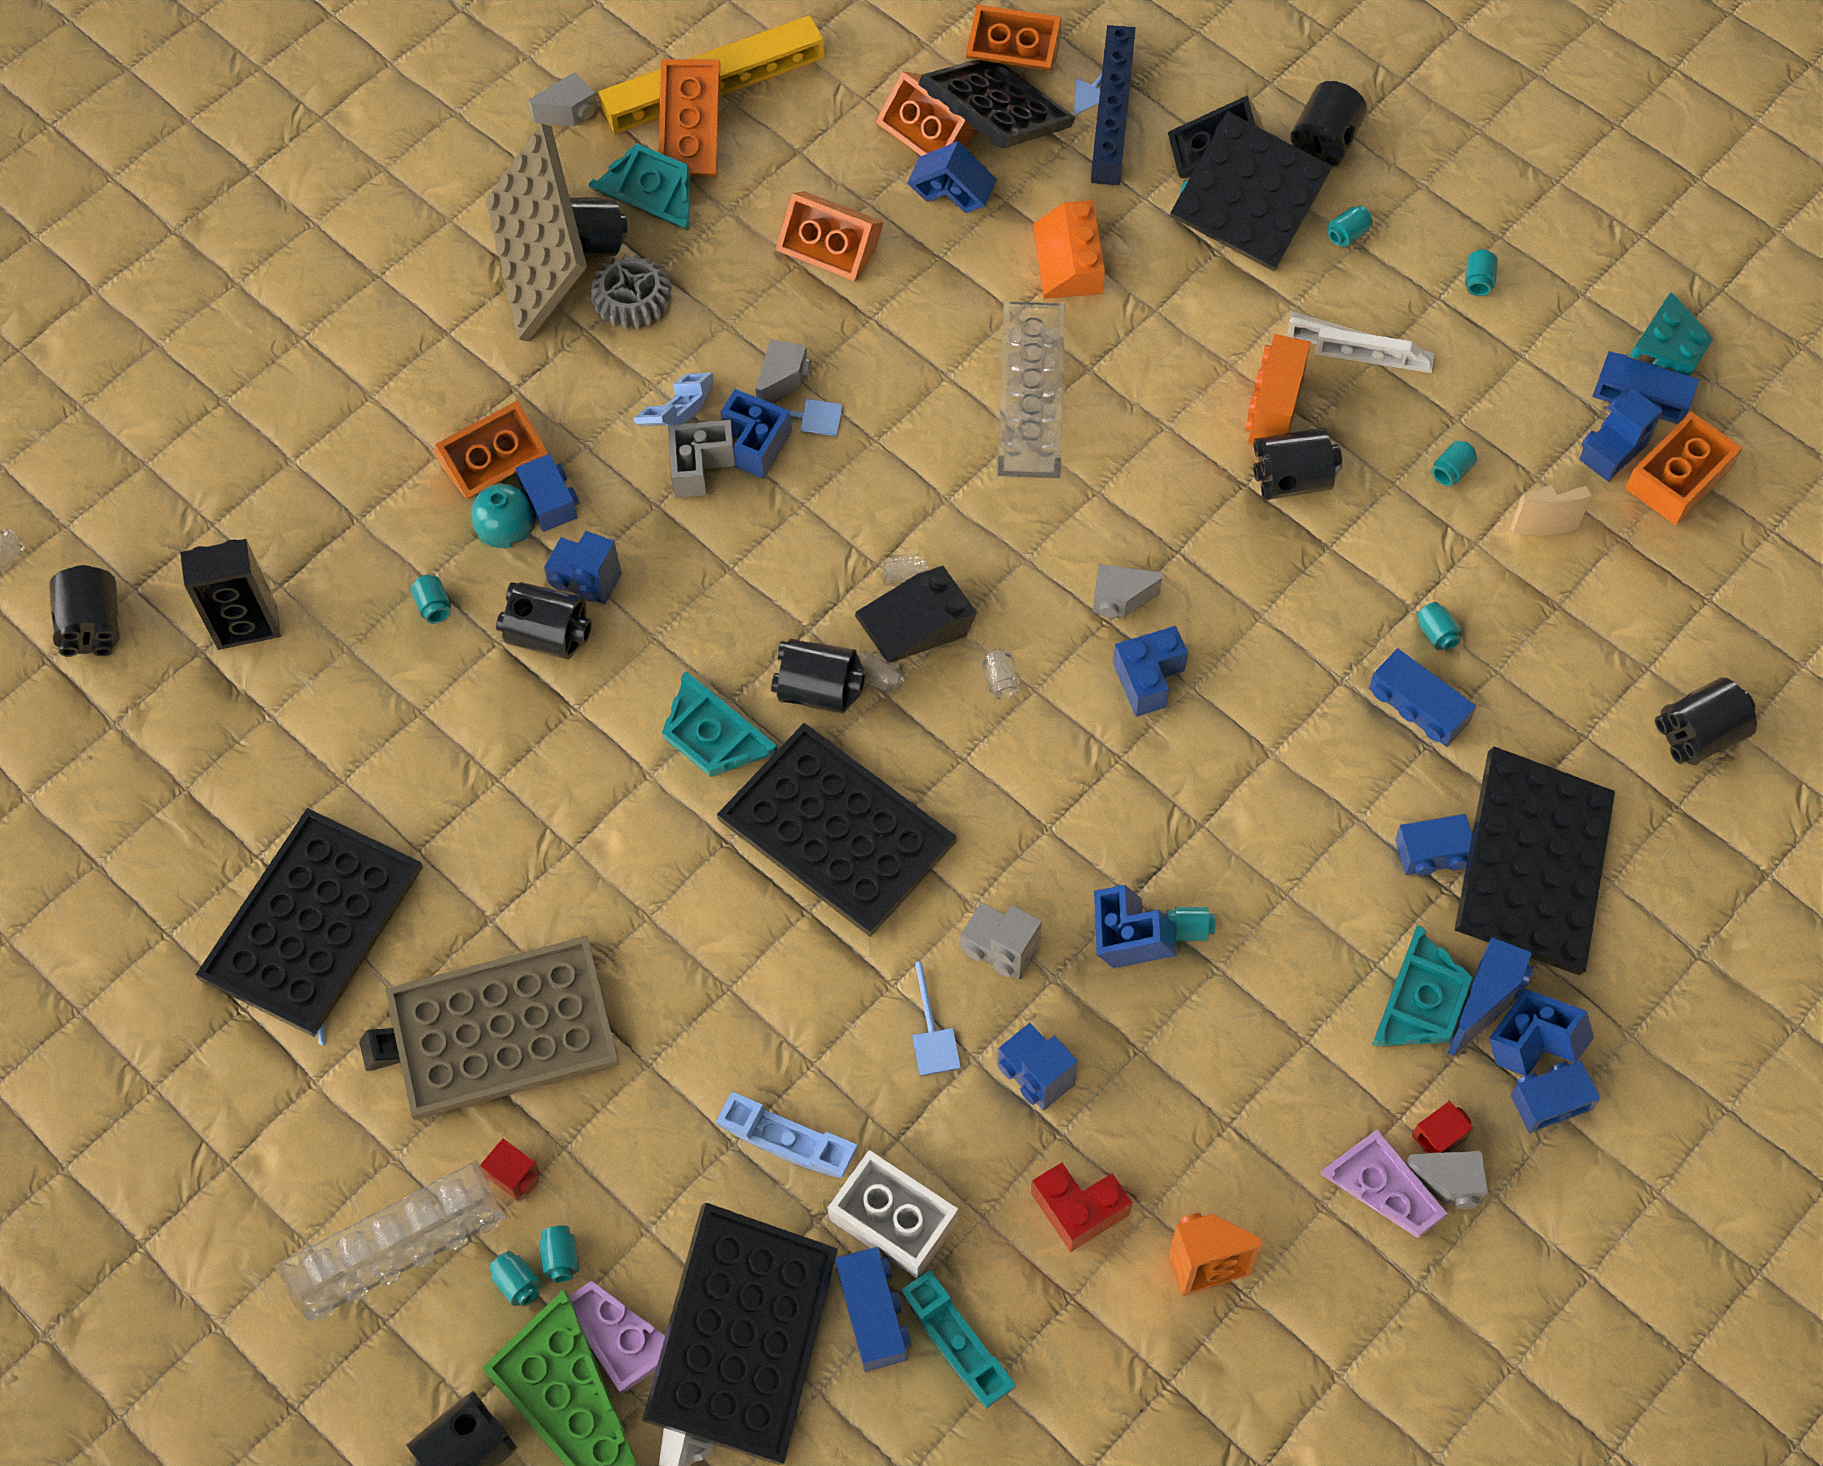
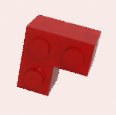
[1031,1162,1133,1252]

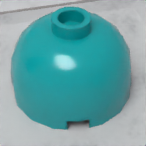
[471,484,535,548]

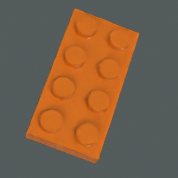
[658,59,721,177]

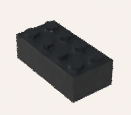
[180,539,281,650]

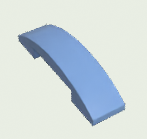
[634,372,714,427]
[716,1092,858,1178]

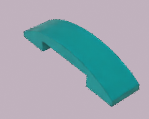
[900,1270,1016,1409]

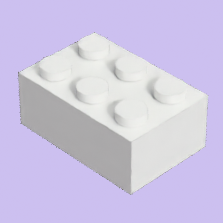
[828,1150,959,1279]

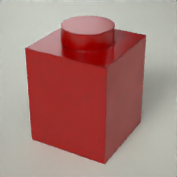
[1412,1100,1473,1153]
[480,1138,540,1201]

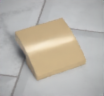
[1510,485,1592,536]

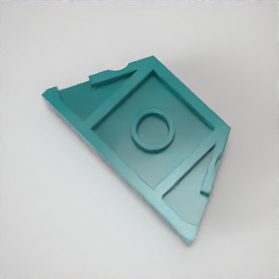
[588,143,690,231]
[1629,292,1714,376]
[662,671,778,777]
[1372,925,1473,1046]

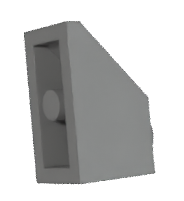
[528,72,598,126]
[755,339,811,403]
[1093,564,1163,618]
[1406,1151,1488,1209]

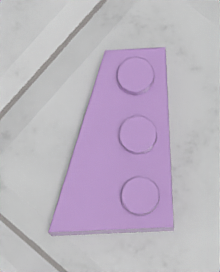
[1320,1130,1448,1238]
[569,1280,665,1394]

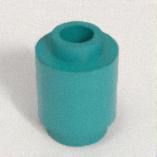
[1328,206,1373,247]
[1465,249,1498,296]
[1432,441,1477,486]
[410,575,451,624]
[1417,602,1463,650]
[1166,907,1215,941]
[539,1225,579,1283]
[489,1251,541,1306]

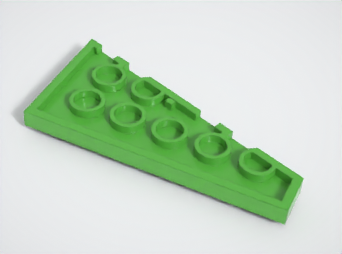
[482,1289,639,1466]

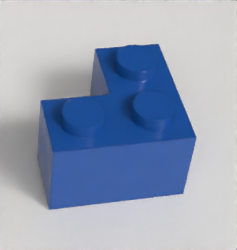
[907,141,997,213]
[1579,388,1663,482]
[720,389,792,479]
[544,530,622,604]
[1113,626,1188,717]
[1094,885,1177,968]
[1489,989,1594,1076]
[997,1023,1078,1111]

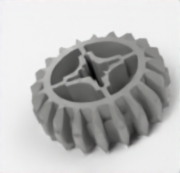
[590,254,672,331]

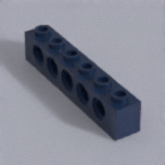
[1091,25,1136,185]

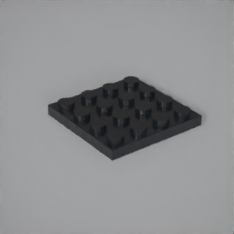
[918,60,1076,148]
[1170,111,1333,271]

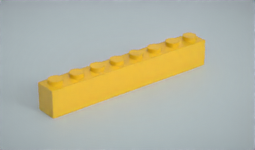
[598,15,825,135]

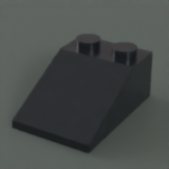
[1168,95,1264,178]
[855,565,977,664]

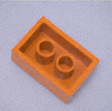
[1245,334,1311,445]
[1625,411,1742,526]

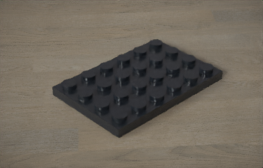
[717,723,957,937]
[1454,746,1615,975]
[195,808,423,1037]
[642,1202,838,1465]

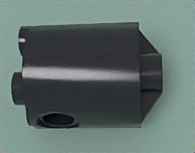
[1291,81,1367,167]
[570,196,628,257]
[1253,428,1342,501]
[49,565,120,657]
[496,582,592,660]
[771,639,865,713]
[1655,677,1757,765]
[406,1391,518,1466]

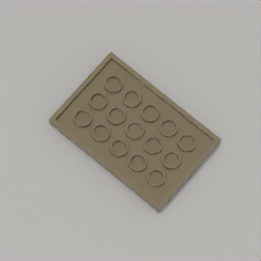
[486,123,587,341]
[386,936,619,1120]

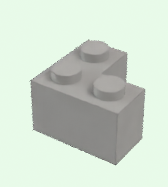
[668,420,735,498]
[960,902,1042,980]

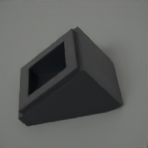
[359,1028,400,1071]

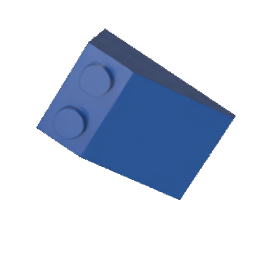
[1447,937,1534,1056]

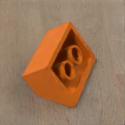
[966,4,1061,71]
[876,71,977,156]
[775,191,884,281]
[1033,200,1105,299]
[434,400,548,500]
[1168,1213,1263,1296]

